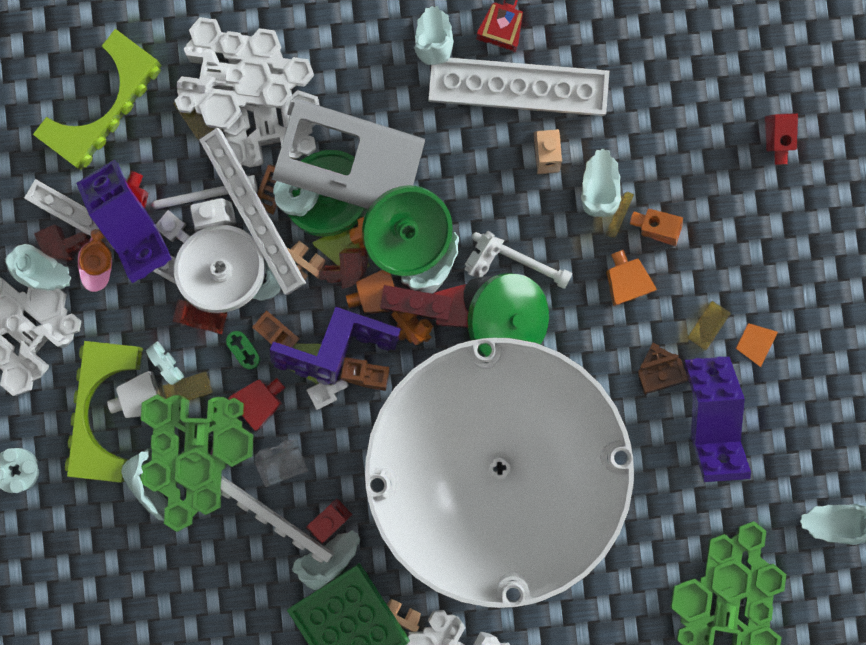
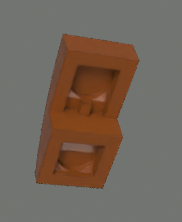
[252,310,300,348]
[341,357,390,391]

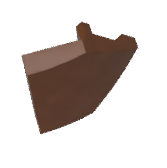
[638,343,688,395]

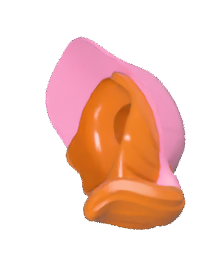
[78,229,112,292]

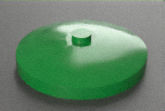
[288,150,368,237]
[362,185,453,276]
[468,273,549,357]

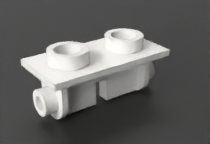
[465,231,504,277]

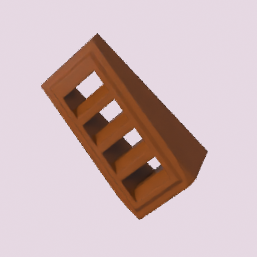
[257,164,277,215]

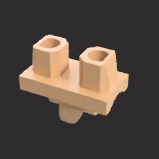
[287,241,326,280]
[387,599,421,633]

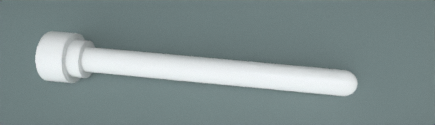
[152,175,258,209]
[472,232,572,289]

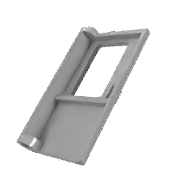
[272,98,425,209]

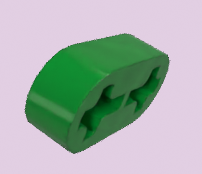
[226,331,261,369]

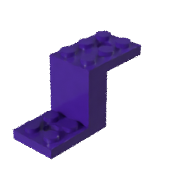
[76,160,172,283]
[270,307,401,385]
[685,357,751,482]

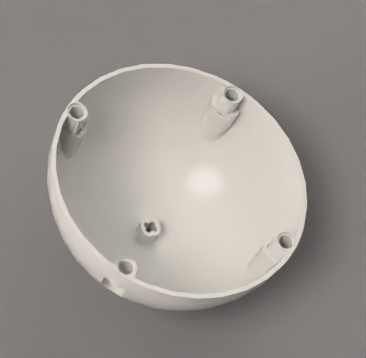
[365,338,634,608]

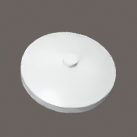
[174,225,265,313]

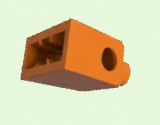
[630,209,683,246]
[606,250,657,306]
[346,270,394,314]

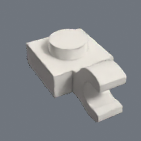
[156,210,190,243]
[307,379,349,410]

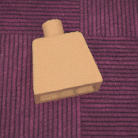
[534,129,562,174]

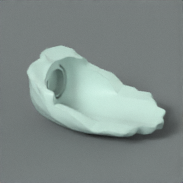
[414,6,454,65]
[581,149,621,218]
[401,232,459,294]
[5,244,71,291]
[121,448,168,521]
[800,504,866,545]
[292,530,360,590]

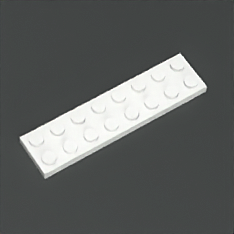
[429,58,609,116]

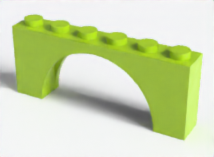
[33,29,162,170]
[65,341,143,482]

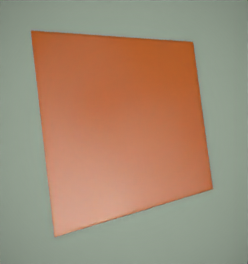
[736,323,778,367]

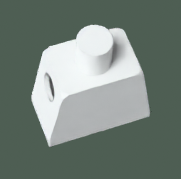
[190,198,237,233]
[107,371,161,418]

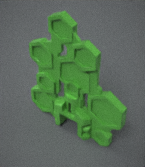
[141,394,253,532]
[670,521,786,645]

